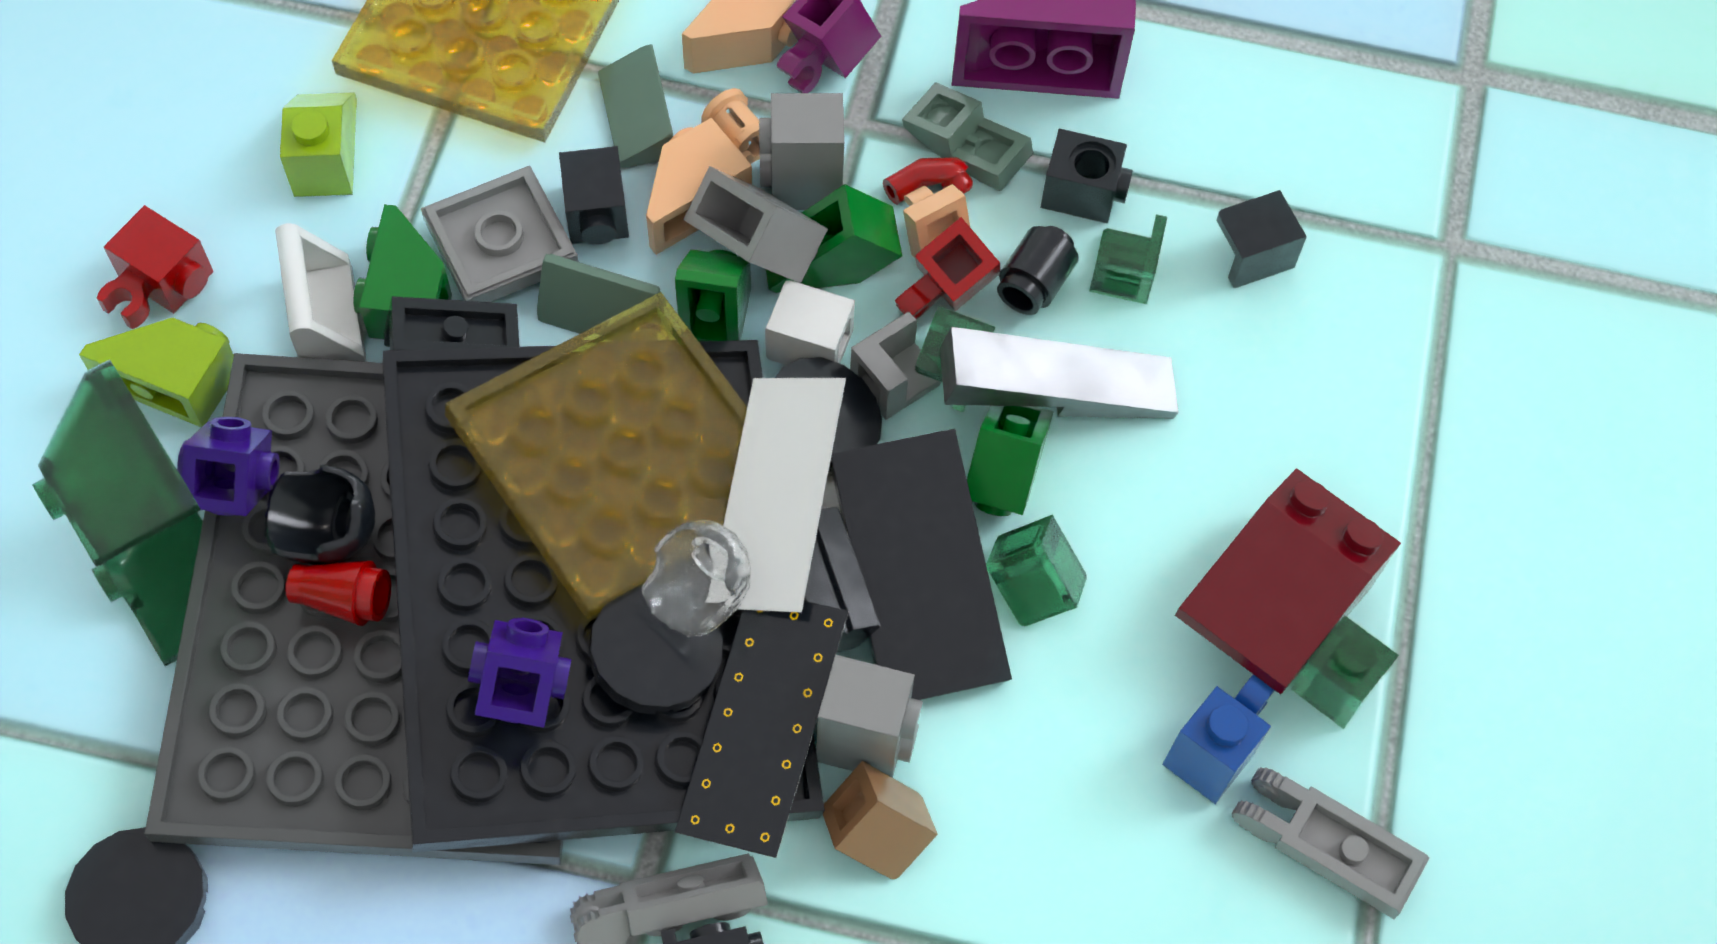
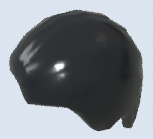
[264,465,376,565]

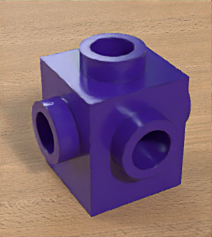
[177,417,280,516]
[468,618,572,728]

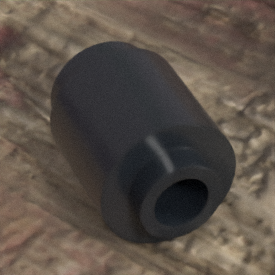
[997,226,1079,315]

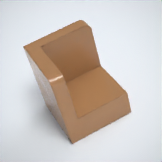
[823,761,938,879]

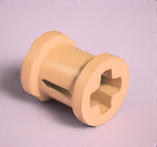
[701,88,760,164]

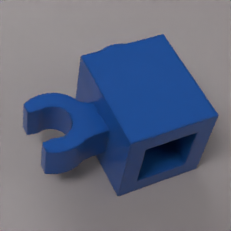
[1162,675,1275,805]

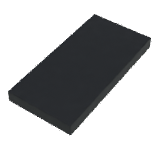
[830,428,1012,700]

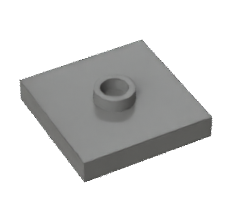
[421,165,579,302]

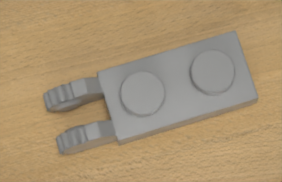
[1231,767,1430,919]
[570,853,768,944]

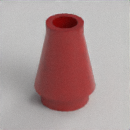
[286,561,392,626]

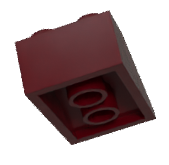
[1174,468,1401,695]

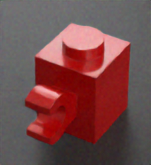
[96,205,214,329]
[894,217,1000,320]

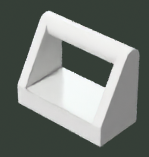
[275,223,367,362]

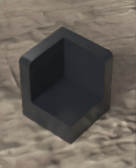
[1216,190,1307,288]

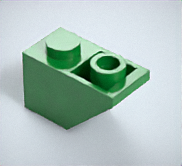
[353,204,452,340]

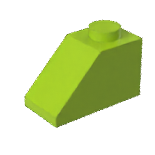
[280,92,357,197]
[79,317,234,427]

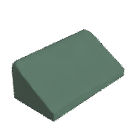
[598,44,673,168]
[537,254,663,344]

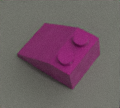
[951,0,1136,99]

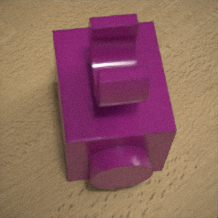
[776,0,882,93]

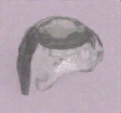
[642,519,751,637]

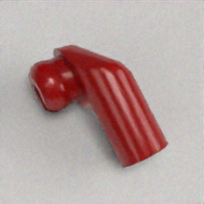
[882,157,973,205]

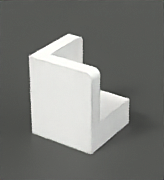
[765,280,855,365]

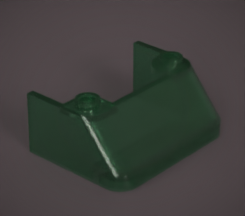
[32,359,203,667]

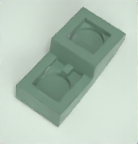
[902,82,1033,191]

